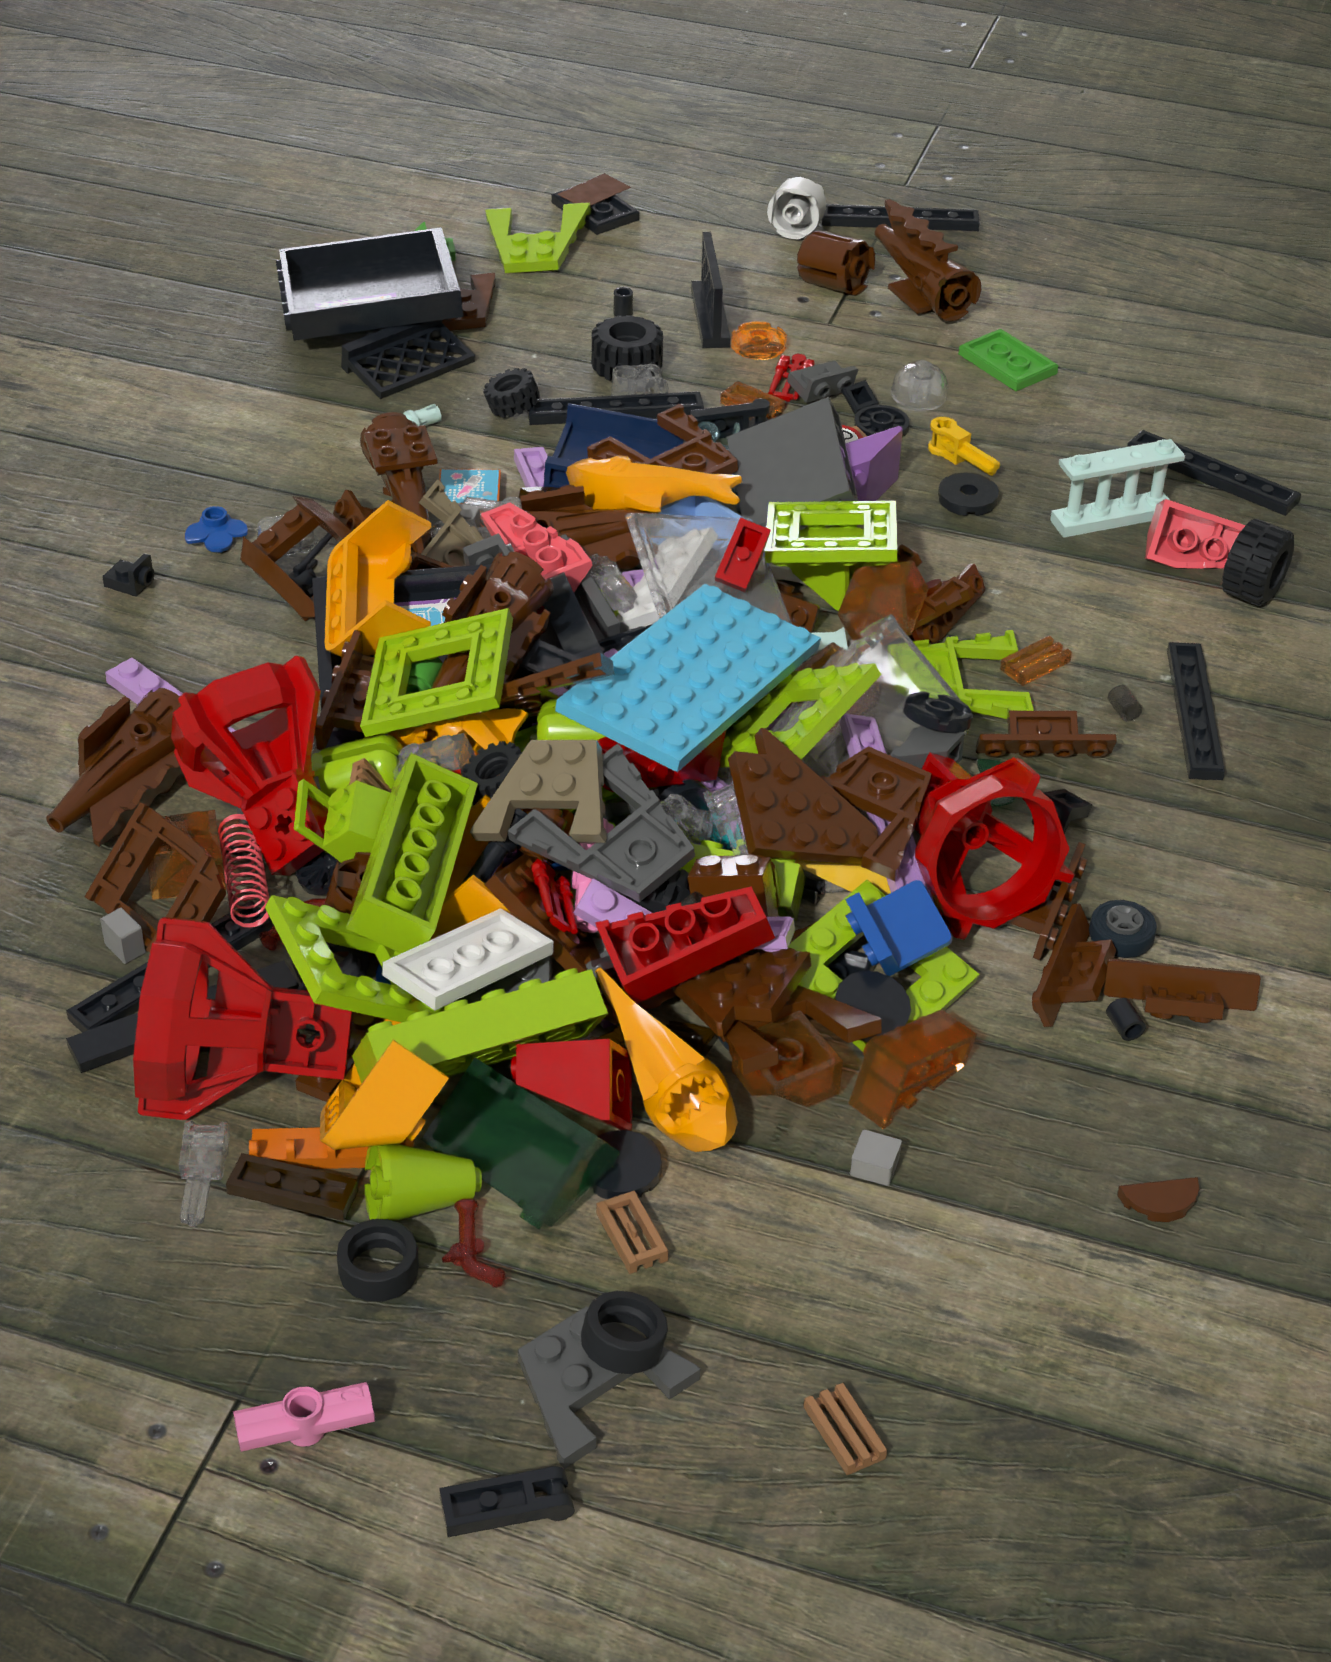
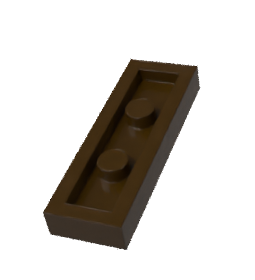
[226,1153,359,1221]

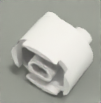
[767,177,826,239]

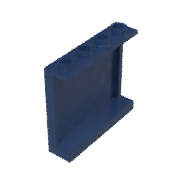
[543,403,684,488]

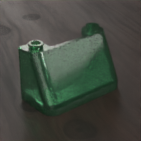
[421,1057,621,1230]

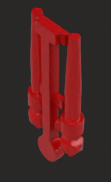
[768,354,815,402]
[531,859,578,934]

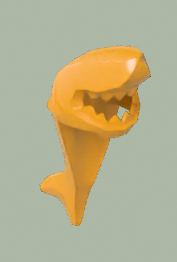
[566,455,742,512]
[388,708,529,771]
[595,967,738,1152]

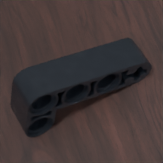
[543,572,604,658]

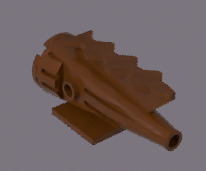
[875,199,982,321]
[360,412,438,554]
[520,485,660,575]
[431,551,554,689]
[46,688,182,847]

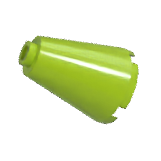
[364,1144,482,1221]

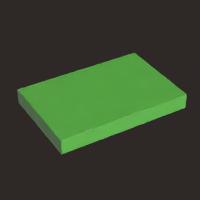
[958,328,1059,391]

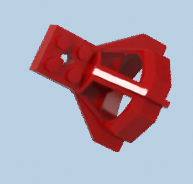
[171,655,328,876]
[914,752,1075,940]
[133,917,353,1120]

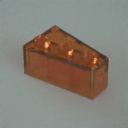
[848,1009,977,1129]

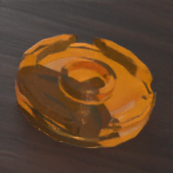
[731,321,787,360]

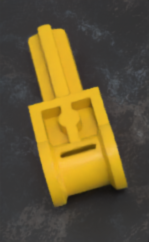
[928,417,1000,476]

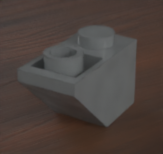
[890,725,965,769]

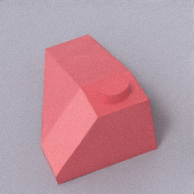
[1145,499,1246,569]
[481,502,592,614]

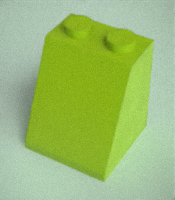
[787,525,884,615]
[322,780,391,863]

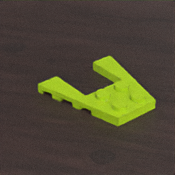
[485,203,591,273]
[888,630,1034,719]

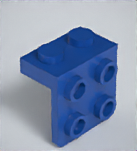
[845,880,953,976]

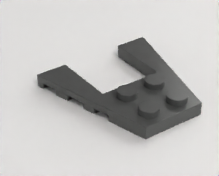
[507,744,695,902]

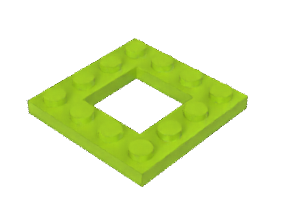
[765,501,897,566]
[360,608,513,737]
[719,663,882,768]
[788,880,980,1067]
[265,895,445,1023]

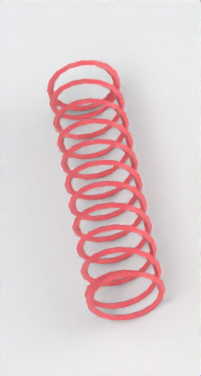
[218,814,269,928]

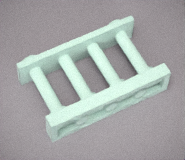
[1050,439,1185,538]

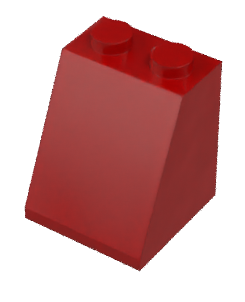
[511,1039,632,1131]

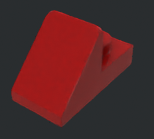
[715,517,771,592]

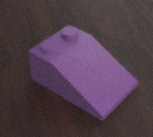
[846,426,903,501]

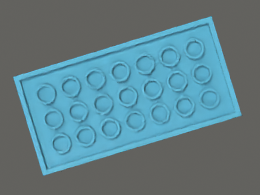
[555,584,821,772]

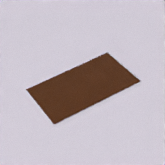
[557,173,631,206]

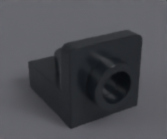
[102,553,155,597]
[1032,789,1092,834]

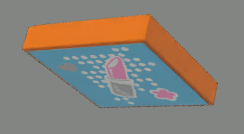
[439,469,501,514]

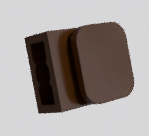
[688,854,780,917]

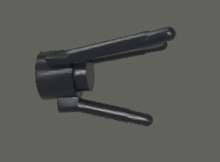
[288,533,333,598]

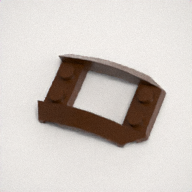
[240,496,352,621]
[84,802,227,953]

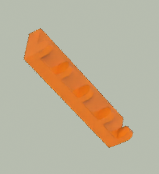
[249,1127,415,1169]

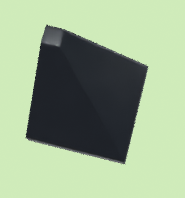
[841,380,879,414]

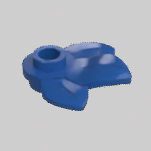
[185,506,248,553]

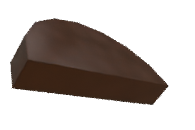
[1117,1177,1199,1222]

